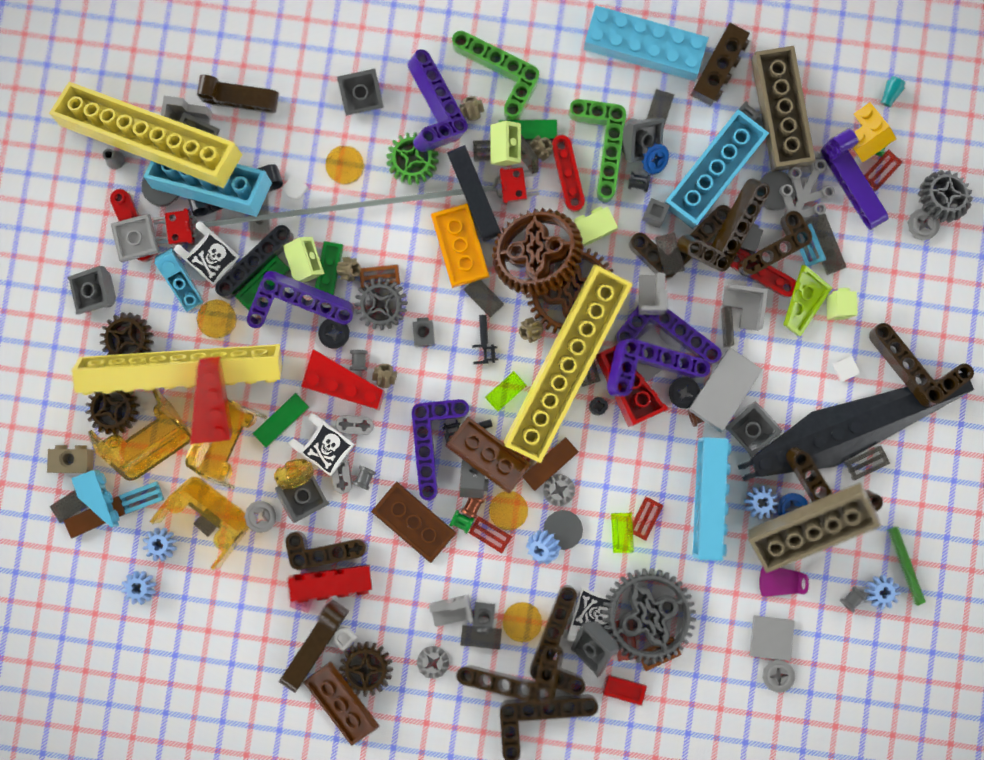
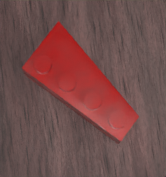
[596,345,669,427]
[301,349,385,410]
[190,356,233,445]
[287,565,372,603]

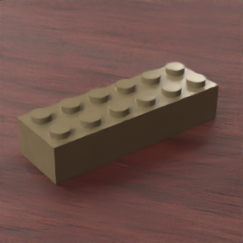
[751,46,815,172]
[748,482,881,573]

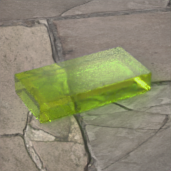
[485,371,527,412]
[611,512,634,553]

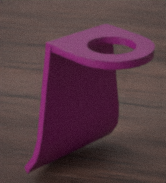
[759,567,809,596]

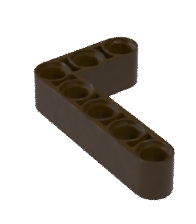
[677,178,770,272]
[629,205,731,281]
[869,323,974,407]
[786,447,883,512]
[529,585,586,696]
[279,600,350,693]
[456,644,564,705]
[500,694,599,760]

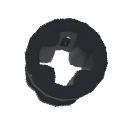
[628,172,651,193]
[589,397,608,416]

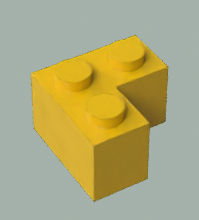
[852,102,897,163]

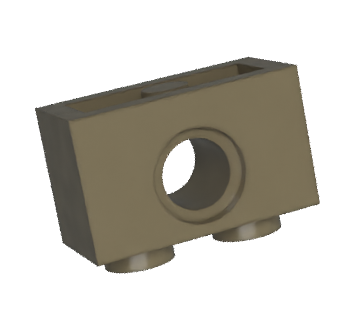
[47,445,94,473]

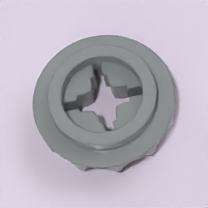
[907,209,940,240]
[543,474,575,506]
[244,501,276,533]
[417,646,449,679]
[762,659,795,692]

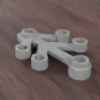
[779,158,835,226]

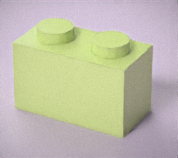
[490,121,521,167]
[574,206,618,246]
[283,237,324,282]
[826,288,858,320]

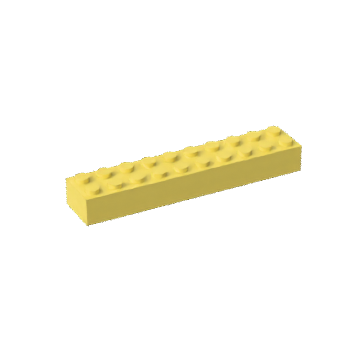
[49,82,242,188]
[503,265,633,463]
[71,344,282,395]

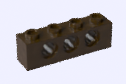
[691,22,750,106]

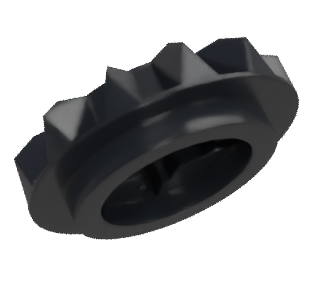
[318,319,350,349]
[668,377,700,409]

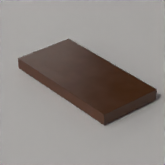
[445,417,531,494]
[371,481,457,563]
[303,661,380,746]

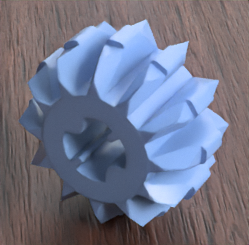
[744,486,779,520]
[143,528,177,561]
[526,530,561,565]
[121,571,157,605]
[865,575,901,609]

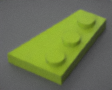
[783,265,832,337]

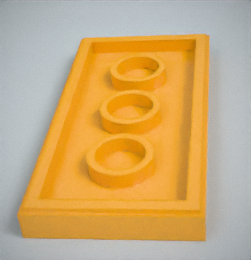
[431,203,490,288]

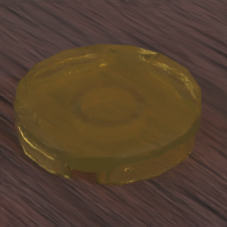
[325,146,364,185]
[197,299,237,339]
[274,459,314,489]
[489,491,528,530]
[502,602,542,643]

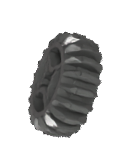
[918,170,973,223]
[354,277,408,330]

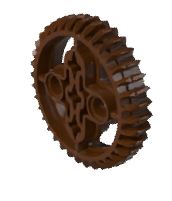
[492,207,584,296]
[526,247,613,334]

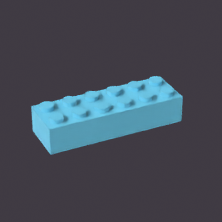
[583,5,709,81]
[664,109,769,229]
[143,161,272,217]
[692,437,731,561]

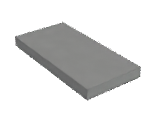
[688,347,763,433]

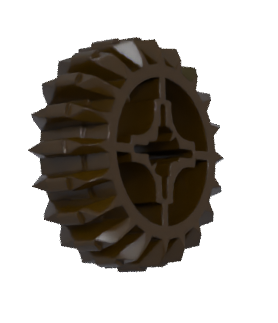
[99,312,154,355]
[85,390,140,435]
[339,641,393,697]

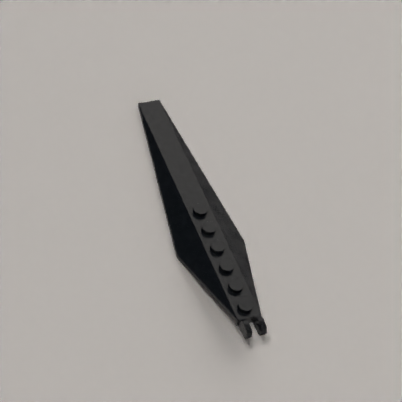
[738,372,974,481]

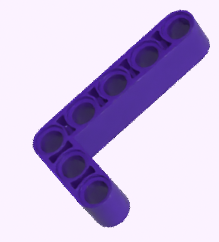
[407,49,468,152]
[820,128,889,230]
[246,271,354,328]
[615,305,722,364]
[607,339,711,397]
[412,399,469,501]

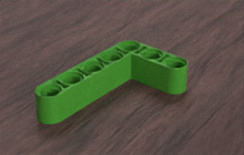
[452,31,539,120]
[569,99,626,202]

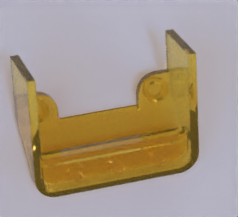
[88,388,191,481]
[185,398,267,490]
[149,477,250,570]

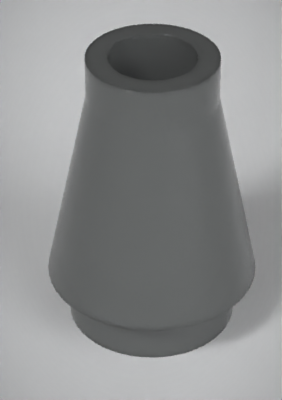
[103,149,125,169]

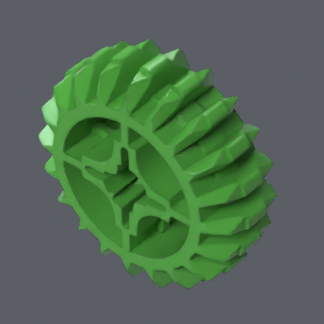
[386,132,439,185]

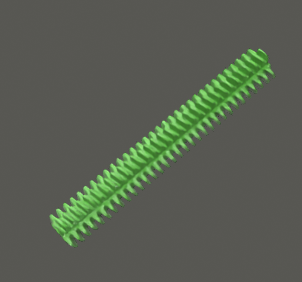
[887,526,926,606]

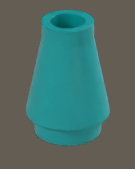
[880,76,906,107]

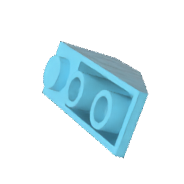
[154,248,204,312]
[71,470,120,527]

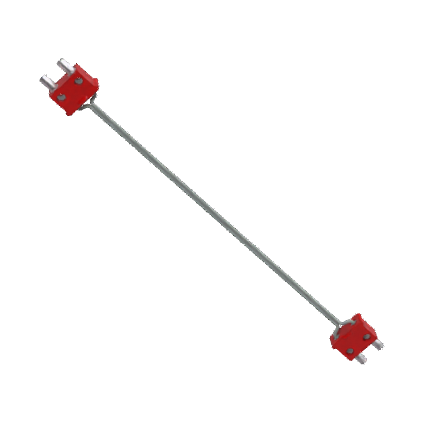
[153,167,540,245]

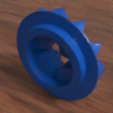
[641,143,669,175]
[777,493,808,516]

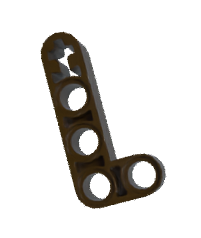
[197,74,279,113]
[738,211,812,276]
[285,531,368,570]

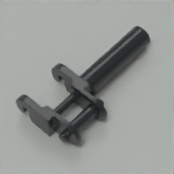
[472,315,498,365]
[442,419,493,443]

